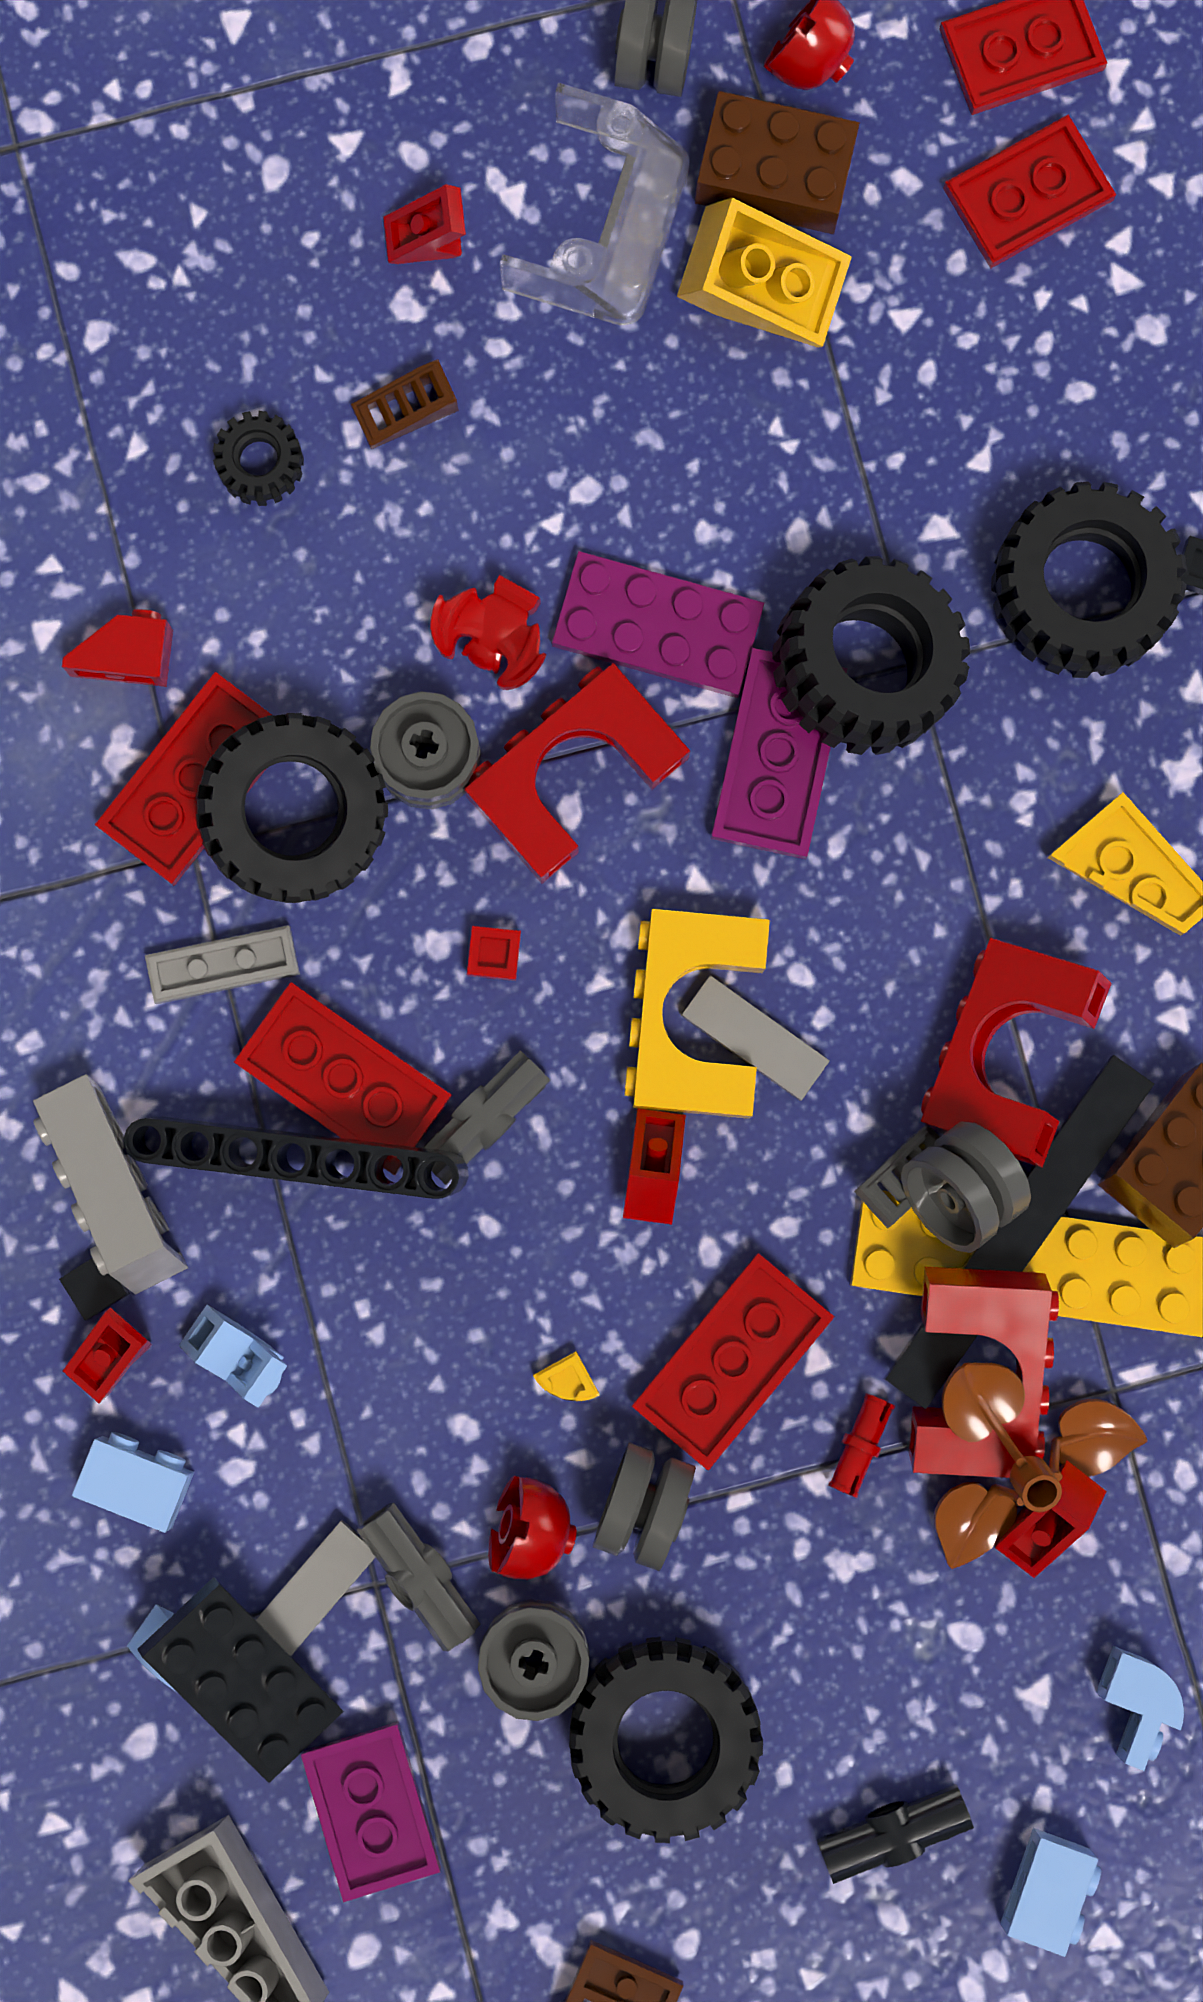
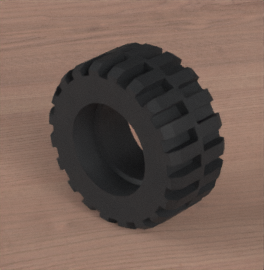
[991,481,1187,678]
[772,556,970,755]
[195,713,388,903]
[569,1636,763,1843]

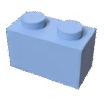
[72,1432,194,1533]
[1000,1828,1101,1957]

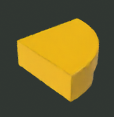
[533,1351,600,1401]

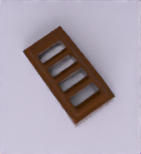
[351,359,459,450]

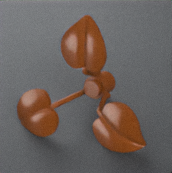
[934,1362,1148,1569]

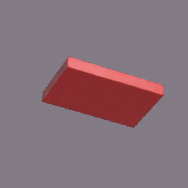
[939,0,1108,115]
[943,114,1116,269]

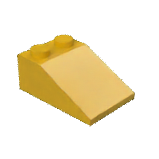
[677,198,852,348]

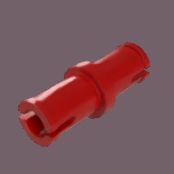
[828,1393,895,1498]

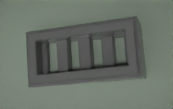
[854,1125,940,1229]

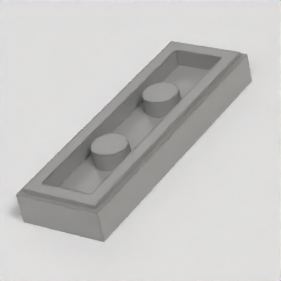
[145,925,300,1004]
[681,975,830,1101]
[256,1520,375,1655]

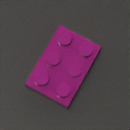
[301,1721,441,1902]

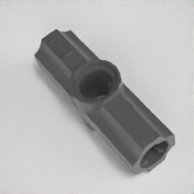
[422,1050,551,1185]
[357,1503,481,1651]

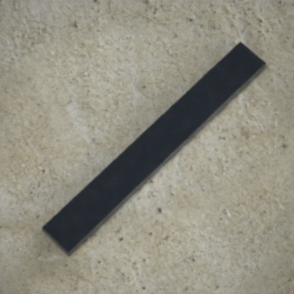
[883,1055,1154,1409]

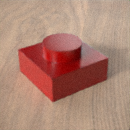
[467,926,521,981]

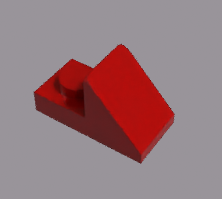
[383,184,466,264]
[62,1307,152,1403]

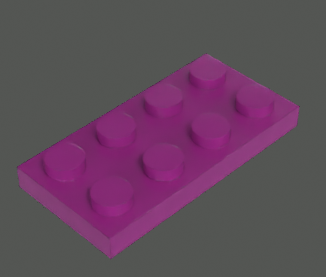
[552,551,765,698]
[711,648,847,860]

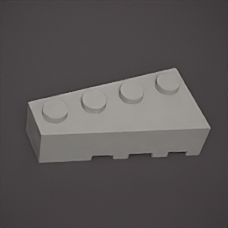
[33,1074,188,1295]
[128,1815,329,2002]

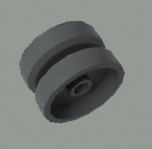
[615,0,698,97]
[370,691,481,810]
[901,1122,1031,1253]
[593,1442,696,1571]
[478,1599,589,1721]

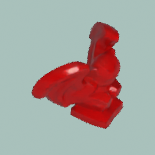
[430,575,546,690]

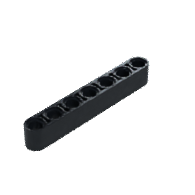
[124,1116,469,1199]

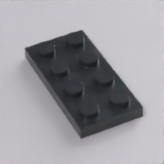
[137,1577,344,1783]

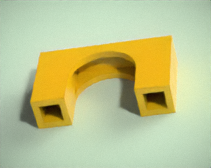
[624,909,770,1119]

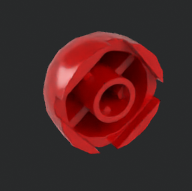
[763,0,855,90]
[488,1476,577,1580]

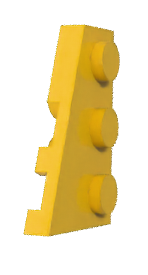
[1047,792,1203,936]

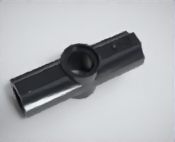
[816,1784,974,1884]

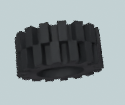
[213,411,304,506]

